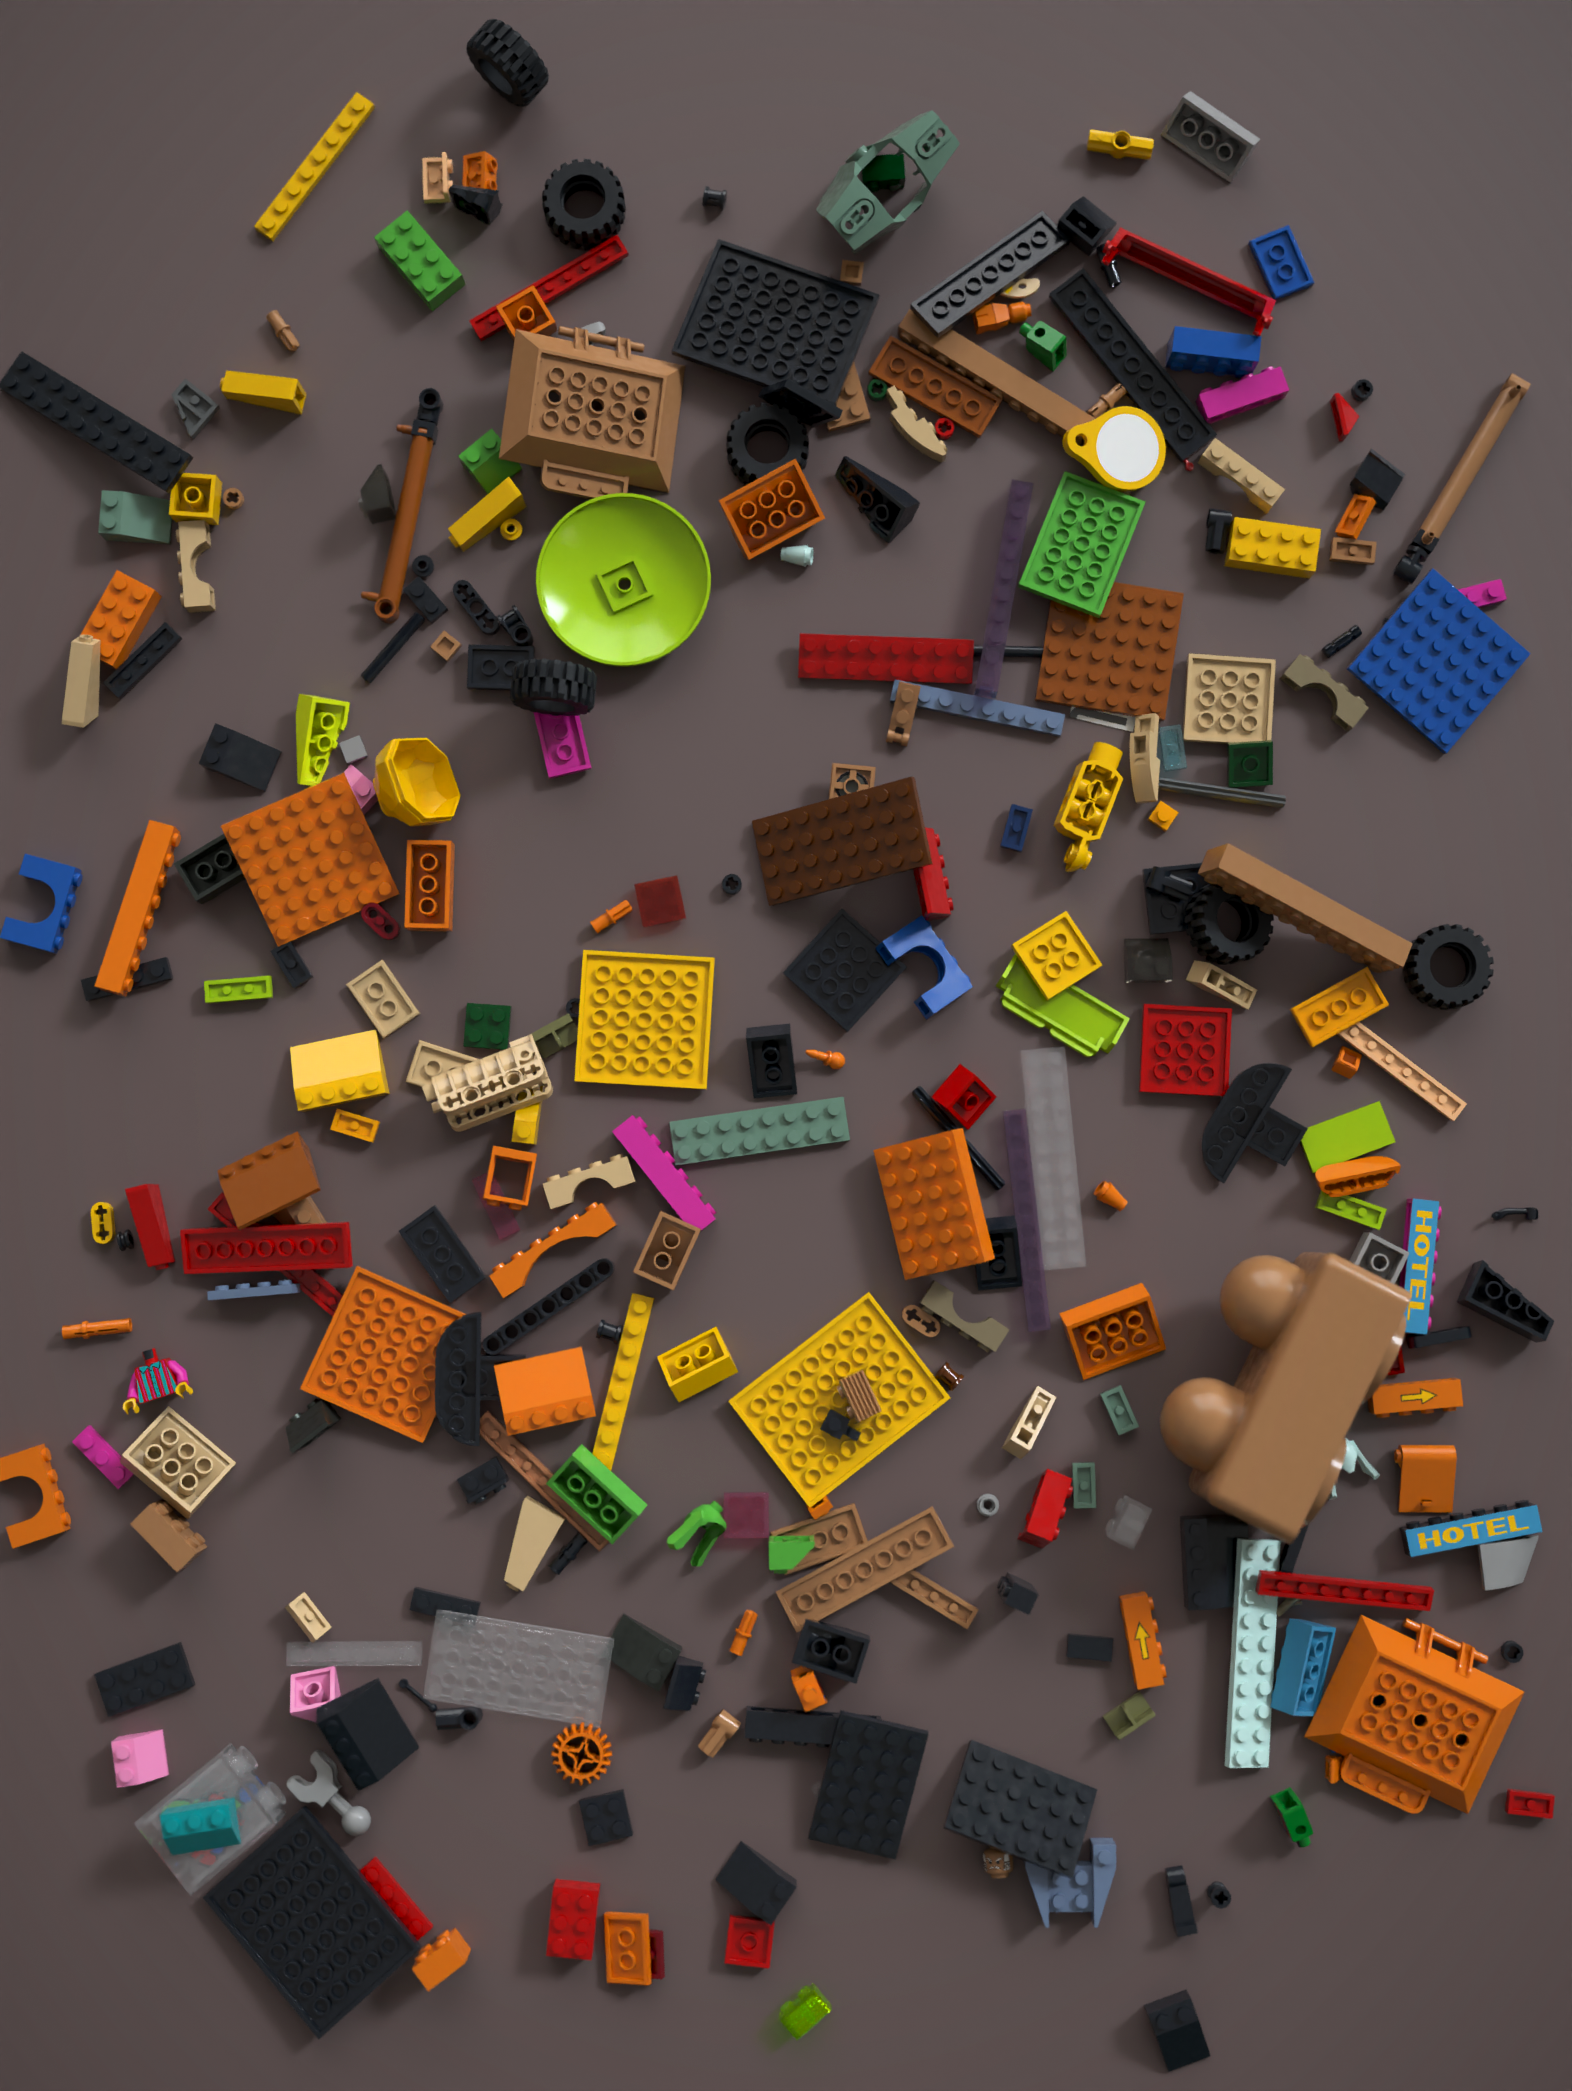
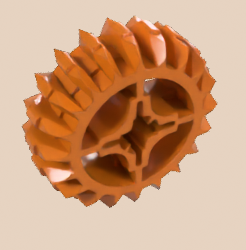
[551,1722,612,1785]

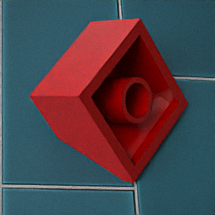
[932,1064,996,1130]

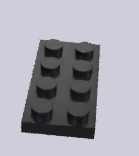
[399,1205,487,1303]
[94,1642,195,1717]

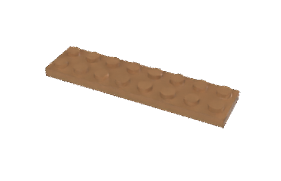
[776,1506,954,1633]

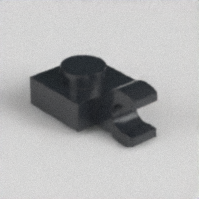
[820,1409,861,1441]

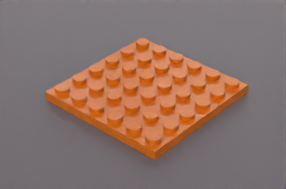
[221,772,400,947]
[300,1266,466,1443]

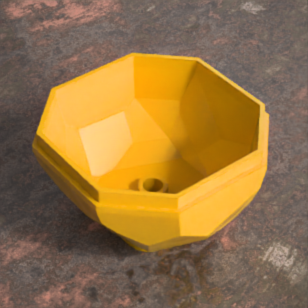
[373,738,461,827]

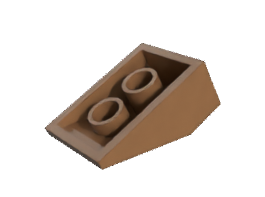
[633,1211,701,1290]

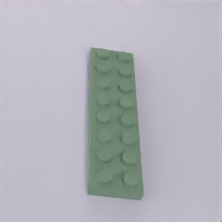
[669,1097,850,1166]

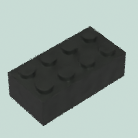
[174,834,245,905]

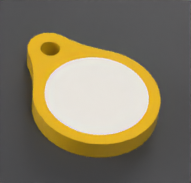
[1062,406,1166,492]

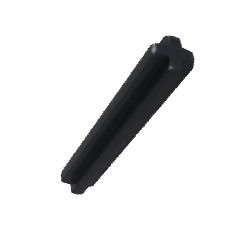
[361,612,424,683]

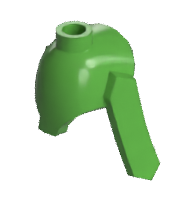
[667,1500,727,1566]

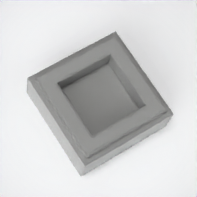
[339,735,368,764]

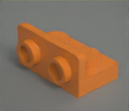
[463,151,498,190]

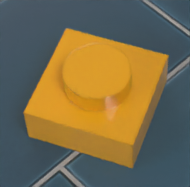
[1147,800,1179,832]

